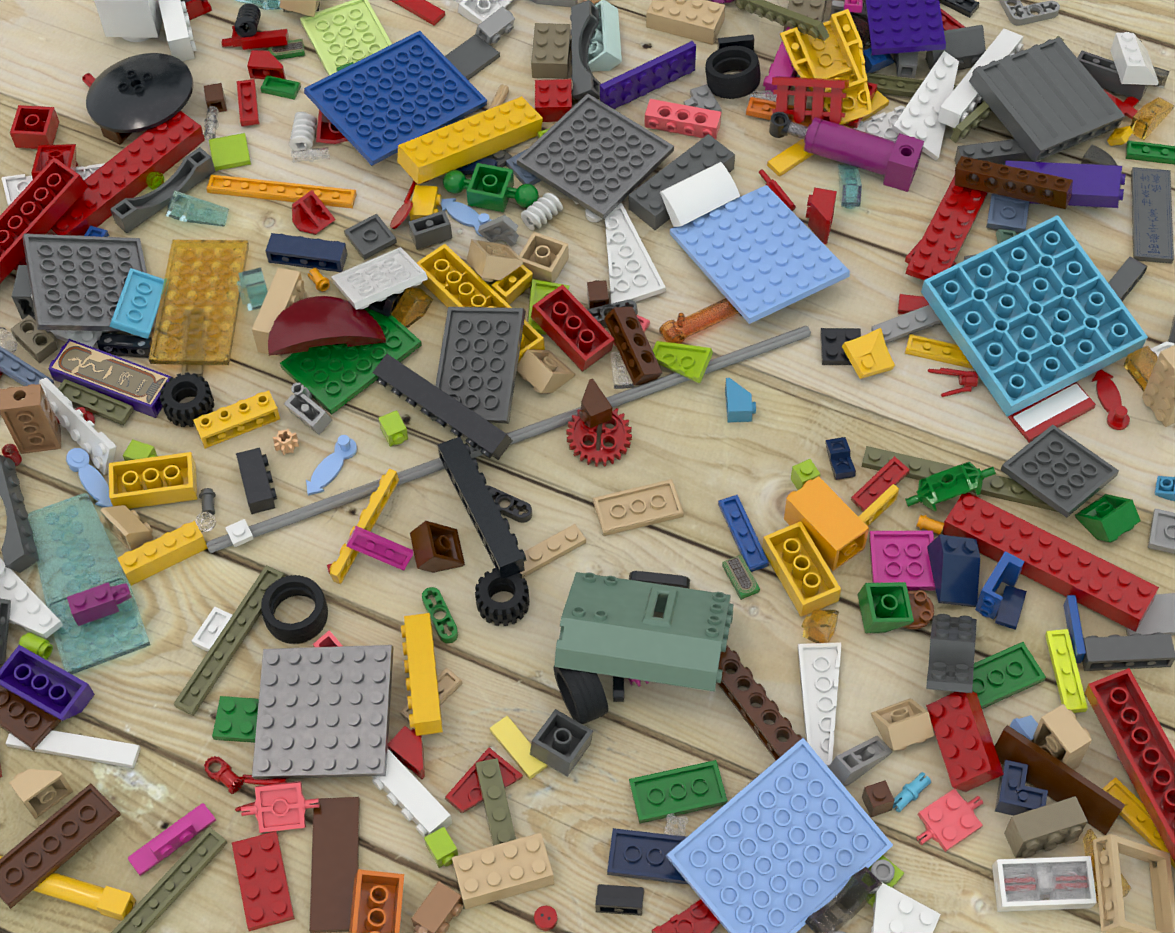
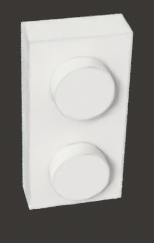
[192,607,232,652]

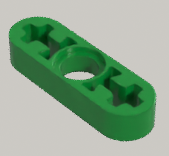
[422,587,458,644]

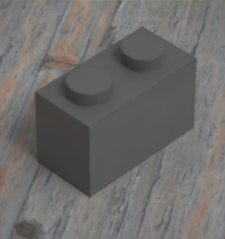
[408,210,452,250]

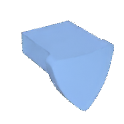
[1010,715,1038,741]

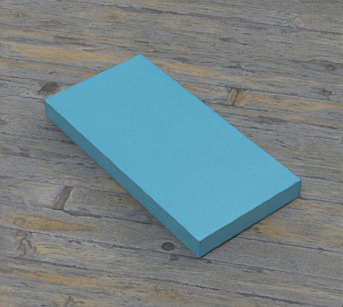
[110,268,168,339]

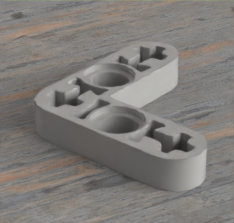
[999,0,1060,26]

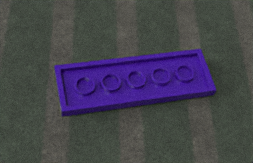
[600,41,696,110]

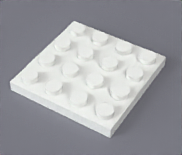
[331,247,428,310]

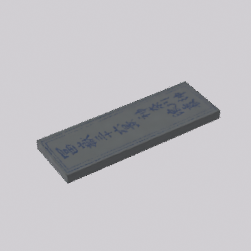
[1131,167,1174,264]

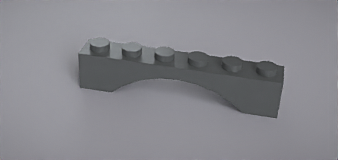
[570,0,601,101]
[110,147,215,233]
[0,455,39,573]

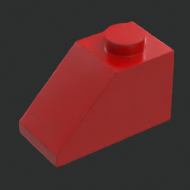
[247,50,286,79]
[388,726,425,779]

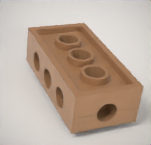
[0,384,61,454]

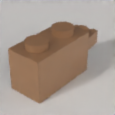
[411,881,463,933]

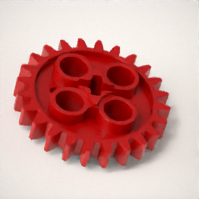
[566,408,632,467]

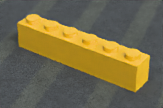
[401,613,443,736]

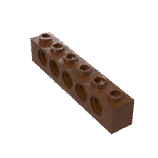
[955,156,1073,209]
[717,645,802,760]

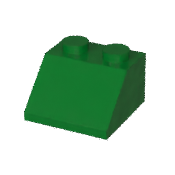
[1075,494,1141,542]
[857,582,914,633]

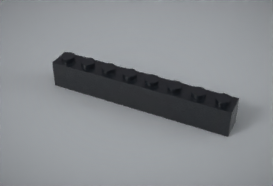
[372,354,513,460]
[437,437,527,579]

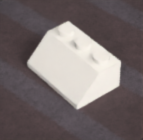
[1110,32,1159,85]

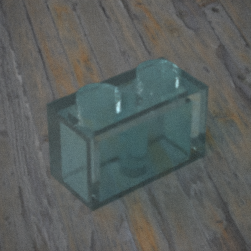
[237,267,268,311]

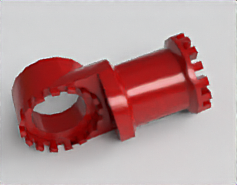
[204,756,245,794]

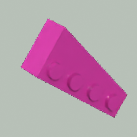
[763,27,798,98]

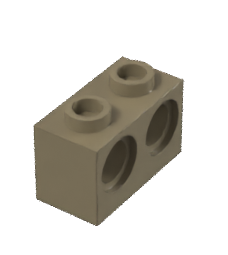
[11,315,58,363]

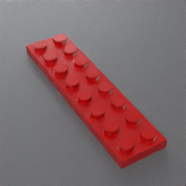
[905,175,988,280]

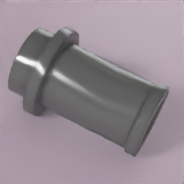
[199,488,216,516]

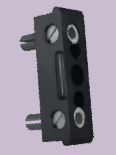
[97,331,154,358]

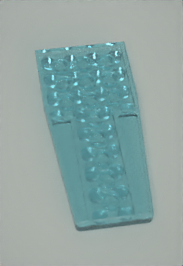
[28,493,151,674]

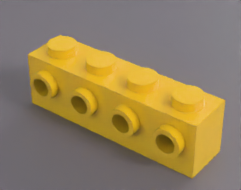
[193,390,280,449]
[117,521,208,586]

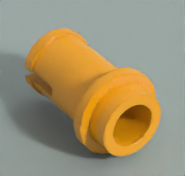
[308,268,330,292]
[916,514,944,535]

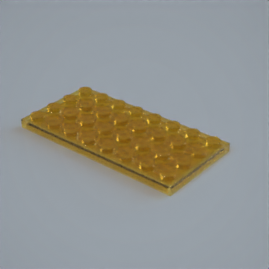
[149,240,249,365]

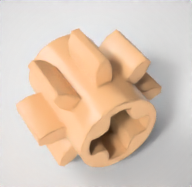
[273,429,299,455]

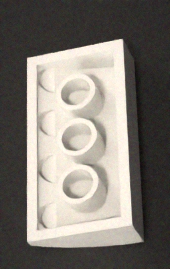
[458,0,513,25]
[660,162,740,227]

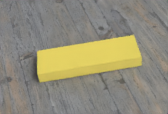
[490,716,548,780]

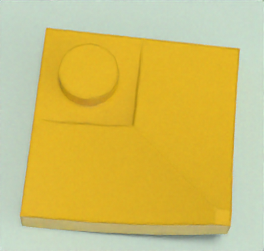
[842,328,895,379]

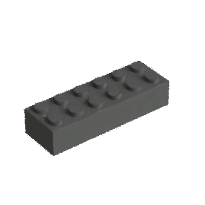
[629,134,735,230]

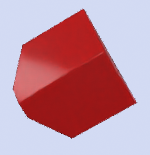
[292,190,336,235]

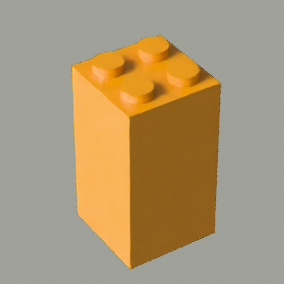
[784,476,869,571]

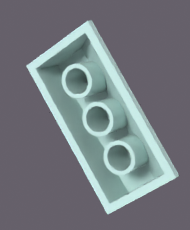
[588,0,622,72]

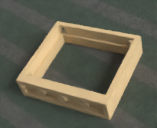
[1093,834,1175,933]

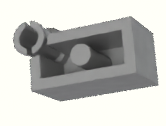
[284,383,332,435]

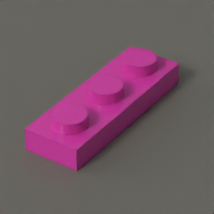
[347,526,413,571]

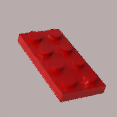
[232,831,295,931]

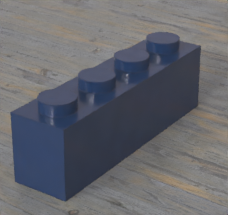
[266,233,348,272]

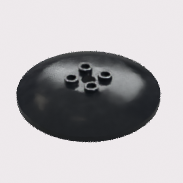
[86,53,193,133]

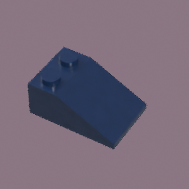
[927,534,980,607]

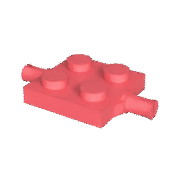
[241,781,320,833]
[916,788,983,852]

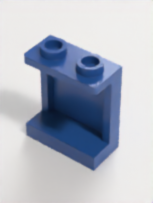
[975,551,1025,619]

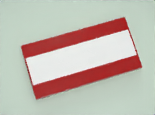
[1008,382,1096,443]

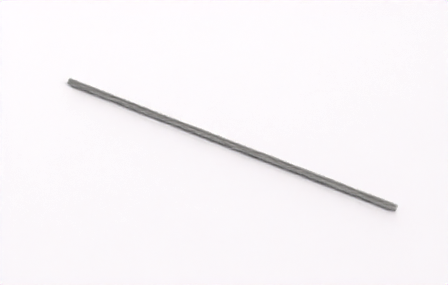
[206,326,811,553]

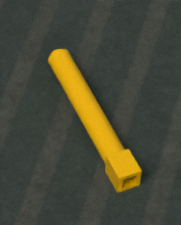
[0,856,136,921]

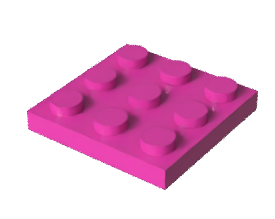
[869,531,936,591]

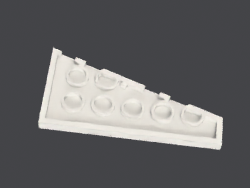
[891,51,959,161]
[605,203,666,304]
[0,558,63,639]
[871,880,941,933]

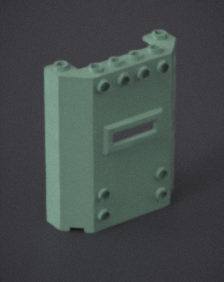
[554,572,734,692]

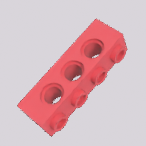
[645,99,721,139]

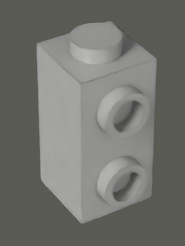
[475,6,515,45]

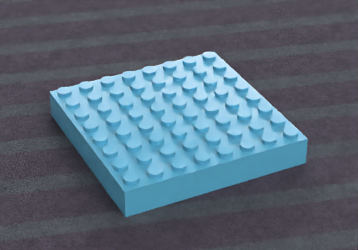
[921,215,1148,417]

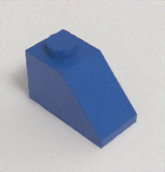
[863,48,895,73]

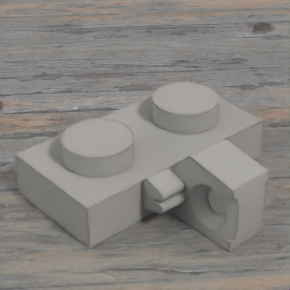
[684,84,722,114]
[478,215,519,246]

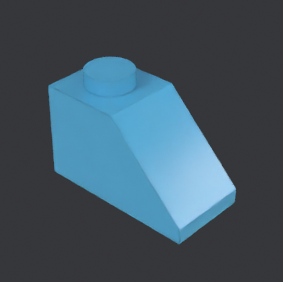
[725,378,756,423]

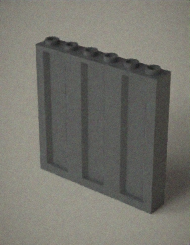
[969,37,1125,162]

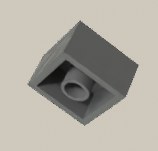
[530,709,593,777]

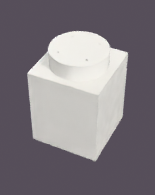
[94,0,162,42]

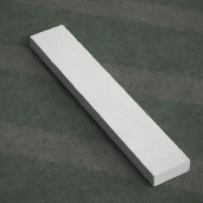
[5,730,141,768]

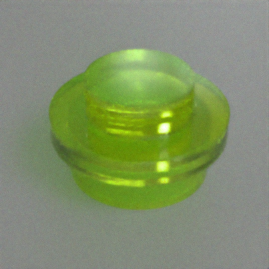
[146,172,164,190]

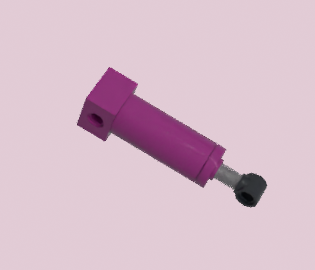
[769,112,924,192]

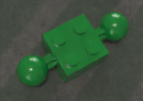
[443,163,539,213]

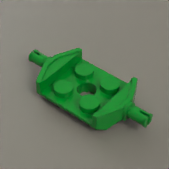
[905,462,996,511]

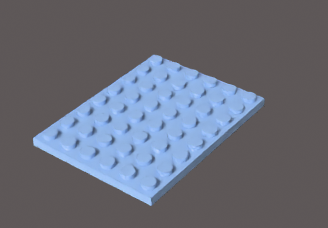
[669,185,850,324]
[665,738,893,933]

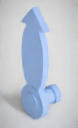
[441,198,492,237]
[306,435,357,496]
[66,448,113,507]

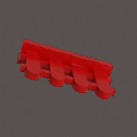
[772,76,849,124]

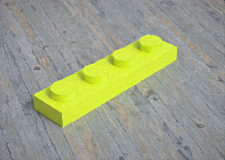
[1045,629,1088,713]

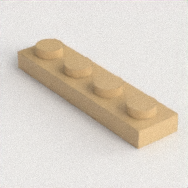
[520,524,586,578]

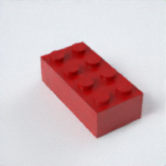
[531,284,615,372]
[926,691,1004,792]

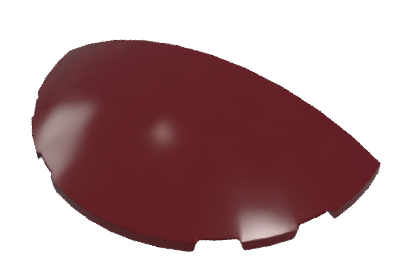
[268,296,386,356]

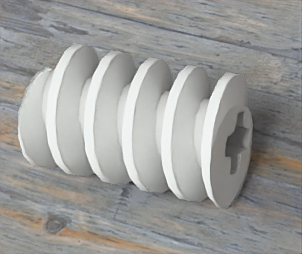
[289,112,317,152]
[521,193,563,231]

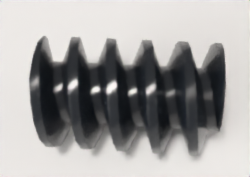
[234,3,261,38]

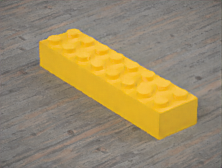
[397,96,543,184]
[417,244,545,363]

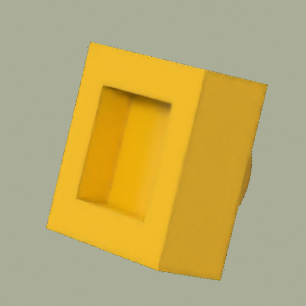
[1107,126,1133,146]

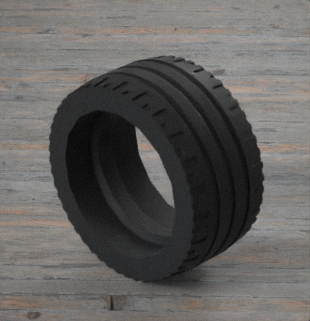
[705,46,761,99]
[261,575,328,644]
[553,667,609,724]

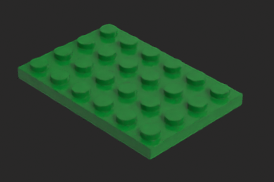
[280,307,422,415]

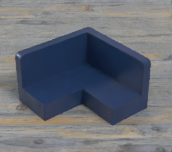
[995,760,1048,816]

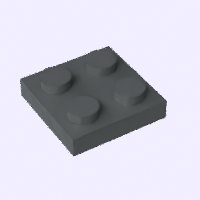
[344,214,397,260]

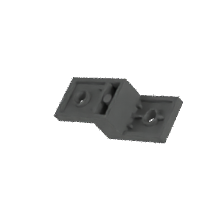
[926,614,977,693]

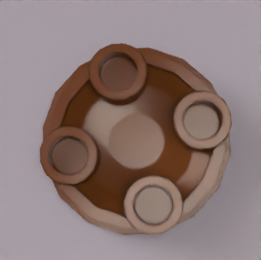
[903,590,934,630]

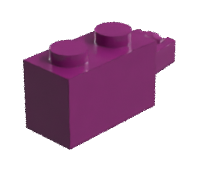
[67,582,132,626]

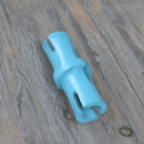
[892,772,931,812]

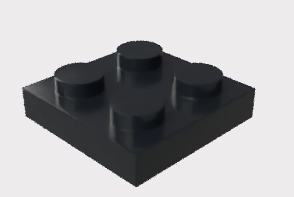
[820,328,861,365]

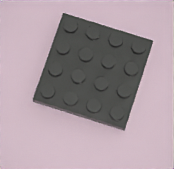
[1001,425,1119,518]

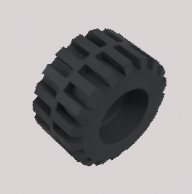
[160,372,214,427]
[475,568,530,626]

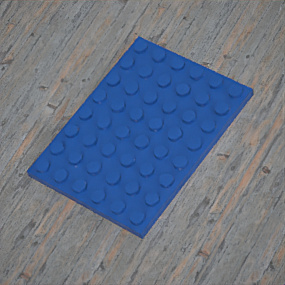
[304,31,487,166]

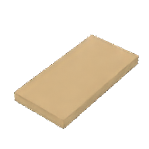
[593,479,684,536]

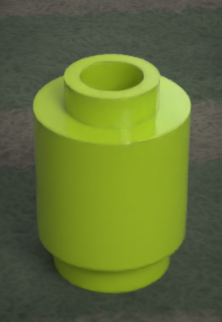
[19,632,53,660]

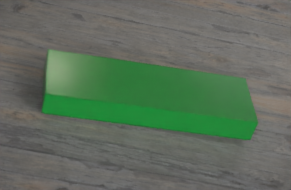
[1126,141,1175,165]

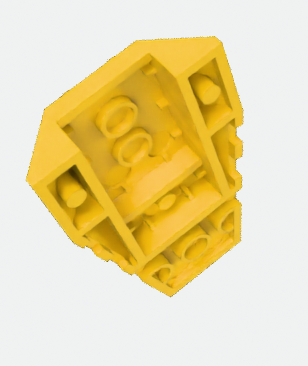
[780,9,872,125]

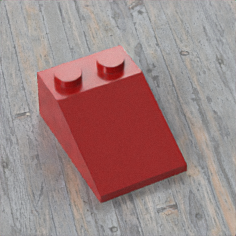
[31,144,77,179]

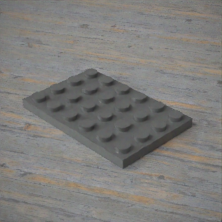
[430,307,526,424]

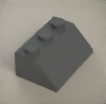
[925,25,986,70]

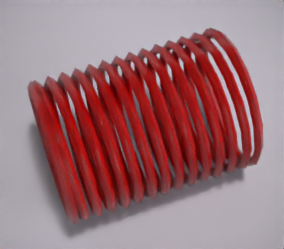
[2,444,22,466]

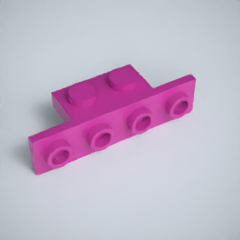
[128,803,216,876]

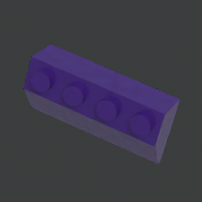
[0,645,95,721]

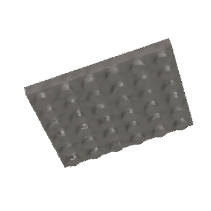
[517,94,674,219]
[23,234,158,332]
[252,645,394,779]

